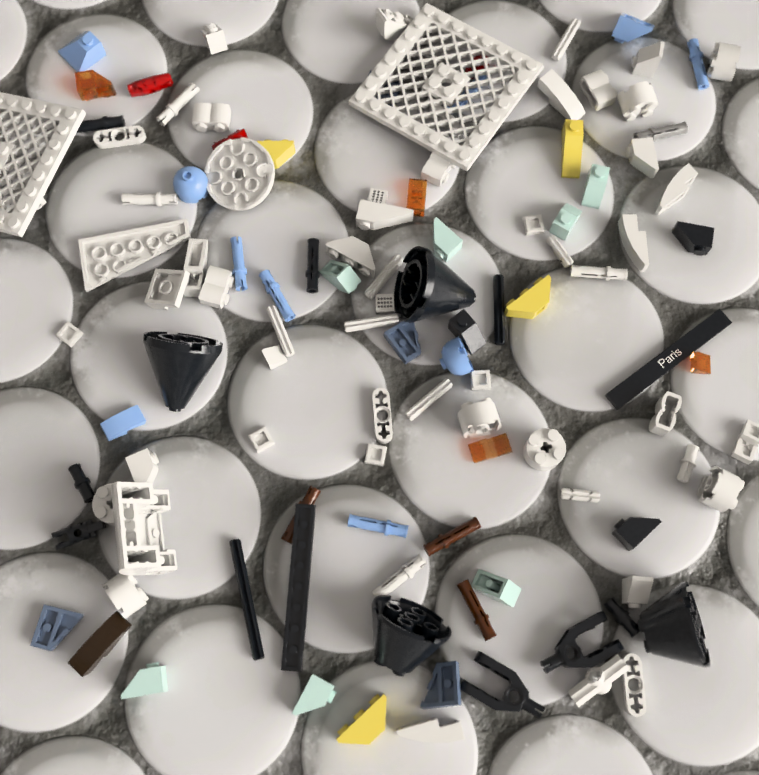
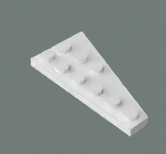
[78,219,191,292]

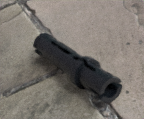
[76,115,125,133]
[305,238,320,293]

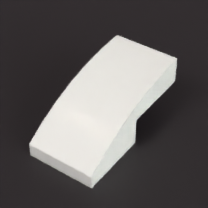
[731,419,759,465]

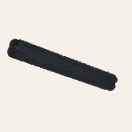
[493,274,505,345]

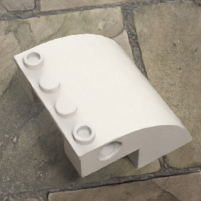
[111,482,177,575]

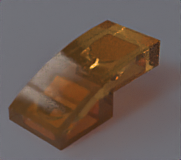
[407,178,427,217]
[468,433,513,463]

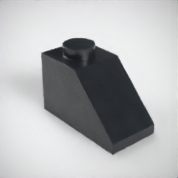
[672,221,714,256]
[448,309,486,355]
[612,517,662,551]

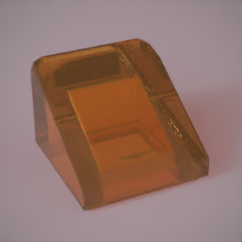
[690,352,711,374]

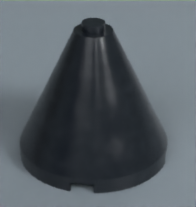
[394,246,476,323]
[143,331,223,412]

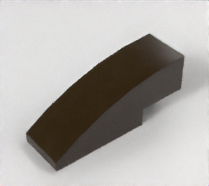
[68,611,132,677]

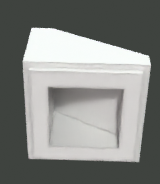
[261,345,288,370]

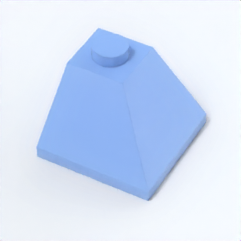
[612,13,655,44]
[58,31,106,75]

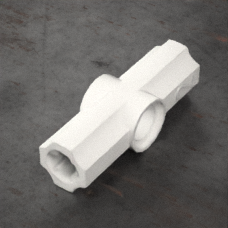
[568,654,629,707]

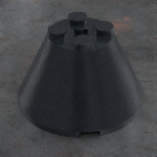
[638,581,711,668]
[371,595,452,677]

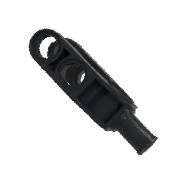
[540,611,624,674]
[460,651,545,719]

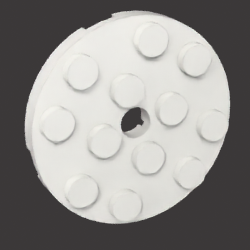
[205,137,275,211]

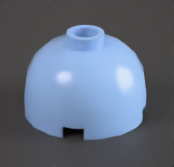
[173,166,209,203]
[439,337,474,376]

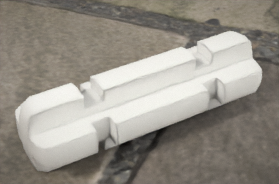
[546,235,573,268]
[560,488,600,503]

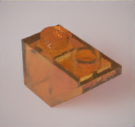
[75,70,117,101]

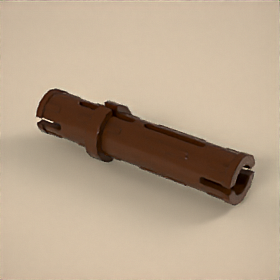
[281,486,321,544]
[423,517,481,557]
[457,579,497,641]

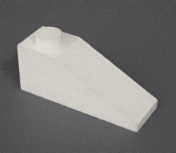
[356,199,414,230]

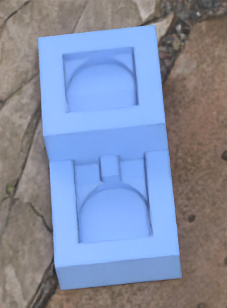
[100,405,146,441]

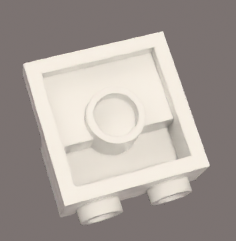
[144,269,190,310]

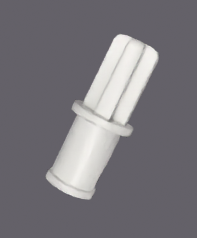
[677,444,700,483]

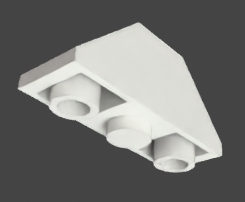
[376,8,413,41]
[201,23,227,54]
[326,236,375,278]

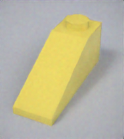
[561,119,583,179]

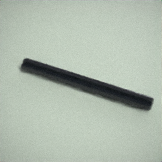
[229,539,264,661]

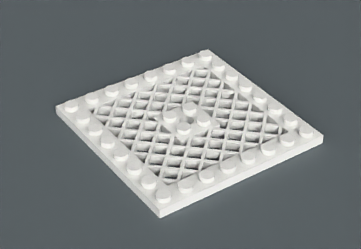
[348,3,544,171]
[0,92,86,237]

